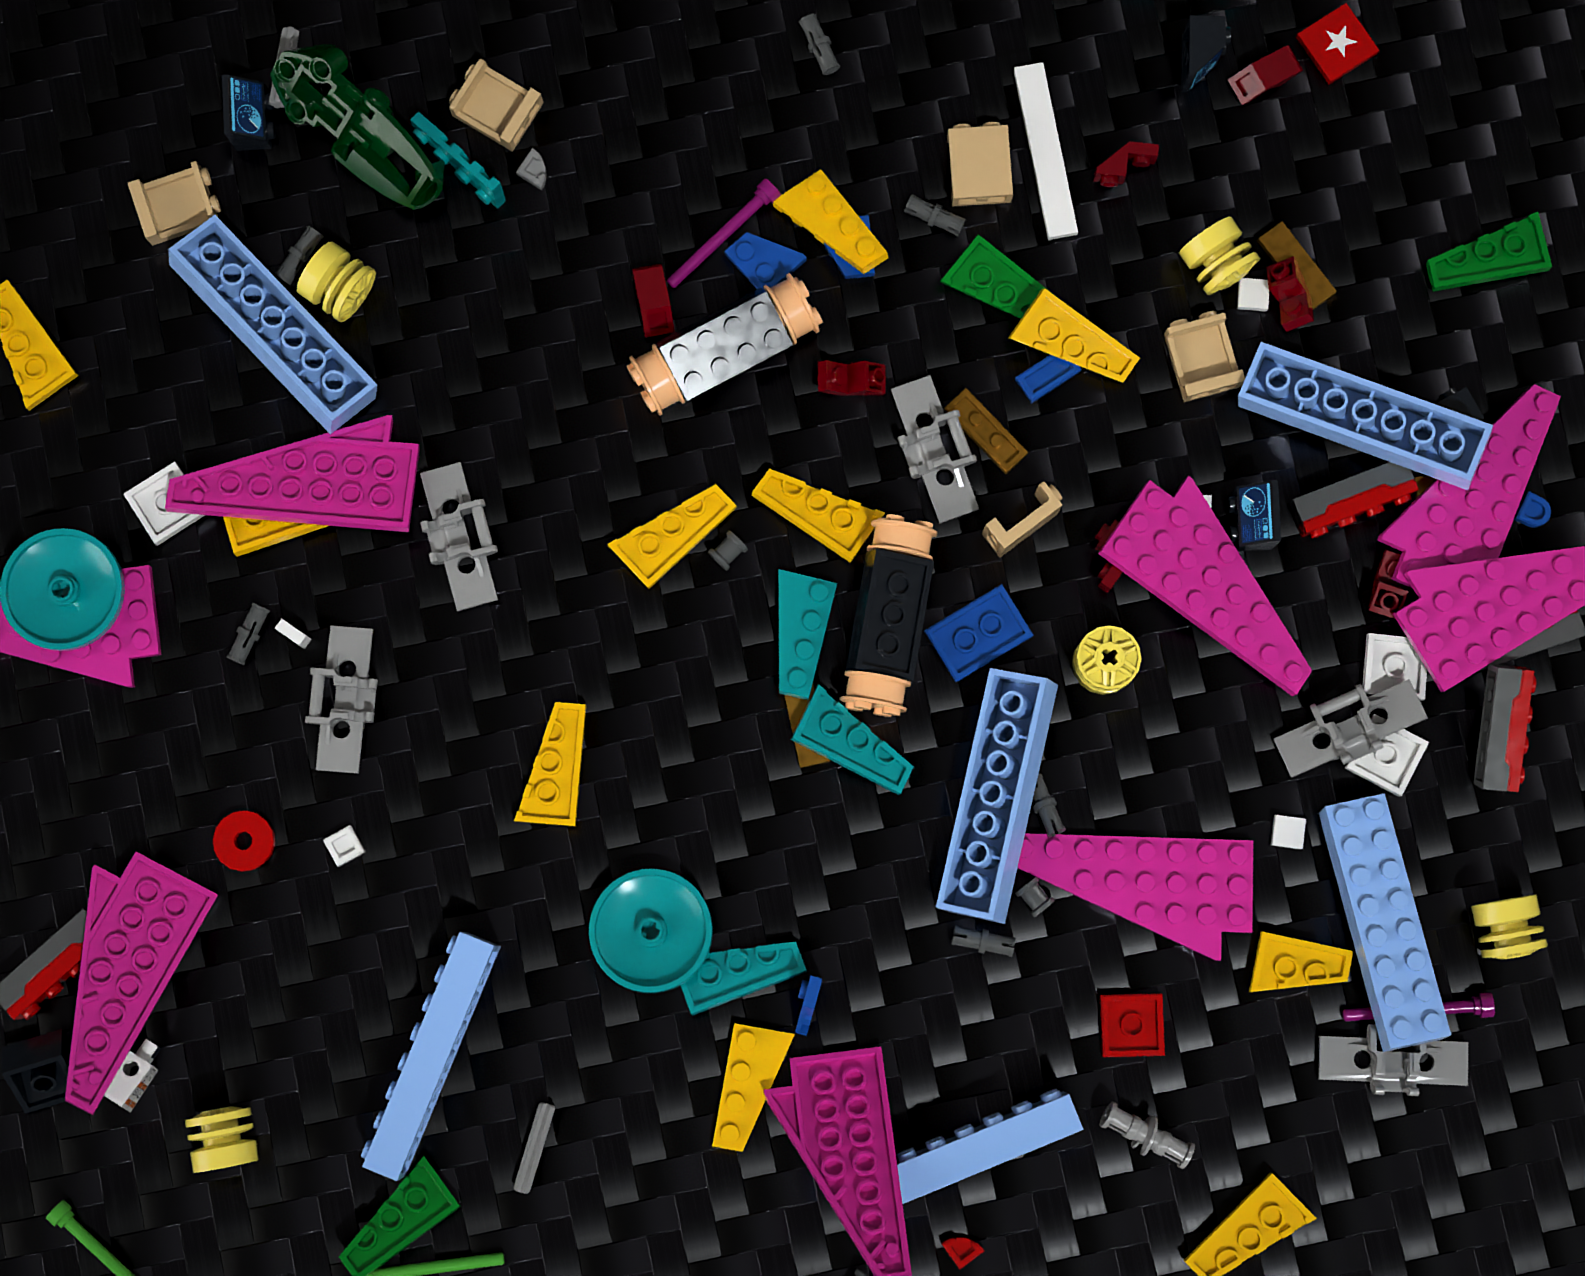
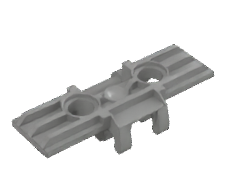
[891,375,979,524]
[420,462,498,611]
[305,626,378,774]
[1274,679,1428,778]
[1318,1024,1468,1096]

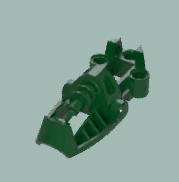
[270,44,445,210]

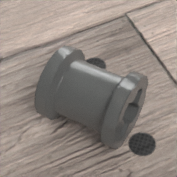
[708,530,748,571]
[1015,877,1055,917]

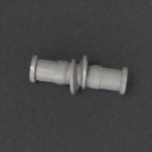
[1100,1101,1195,1169]

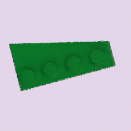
[1426,212,1552,292]
[941,234,1058,319]
[339,1156,460,1276]

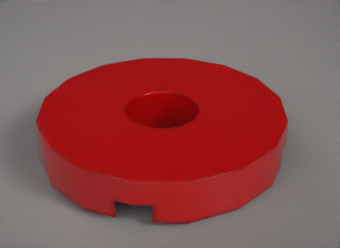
[213,810,276,872]

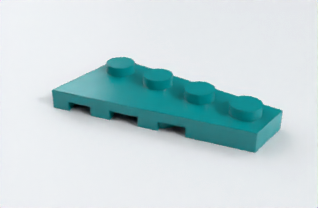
[410,112,506,209]
[778,569,837,700]
[791,685,914,795]
[681,942,807,1016]

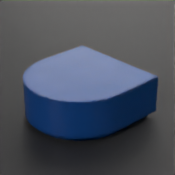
[1513,491,1551,528]

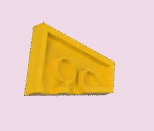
[1249,932,1353,992]

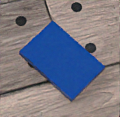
[924,584,1034,683]

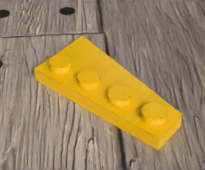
[1008,288,1140,383]
[752,469,885,563]
[712,1023,795,1152]

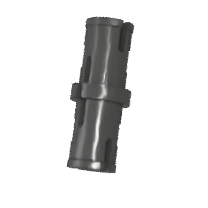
[799,14,840,75]
[904,194,966,236]
[274,225,324,285]
[226,602,270,665]
[1033,774,1066,837]
[951,925,1016,957]

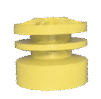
[1179,216,1260,295]
[297,241,376,322]
[1072,625,1142,695]
[1471,894,1548,960]
[185,1106,259,1173]

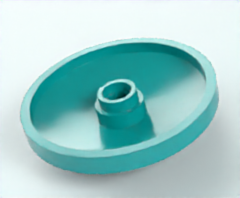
[0,528,125,651]
[589,869,713,993]

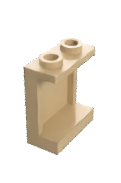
[449,59,544,152]
[947,122,1013,206]
[128,161,221,246]
[1164,311,1245,402]
[982,481,1062,557]

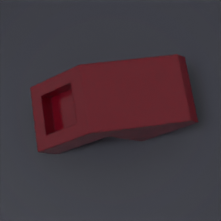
[1228,45,1303,105]
[1093,141,1159,187]
[1266,256,1314,332]
[632,264,675,337]
[818,360,886,396]
[1095,519,1122,593]
[1368,549,1408,619]

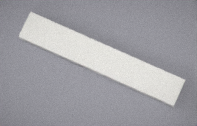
[1013,62,1078,240]

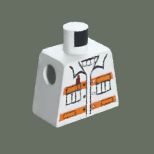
[104,1039,161,1112]

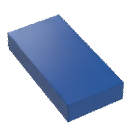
[1015,355,1082,404]

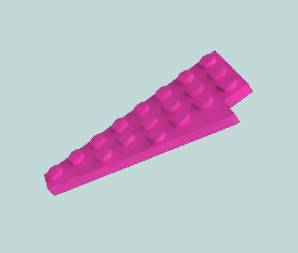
[1377,384,1561,589]
[165,415,420,532]
[1098,476,1312,696]
[1393,546,1585,692]
[0,565,162,688]
[1017,833,1253,961]
[65,852,218,1115]
[764,1046,912,1276]

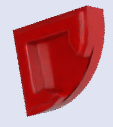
[941,1237,985,1269]

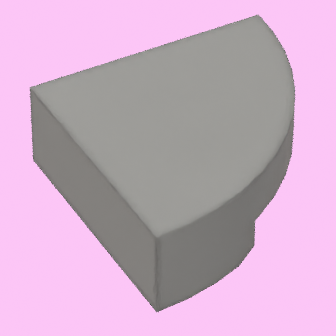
[516,148,547,190]

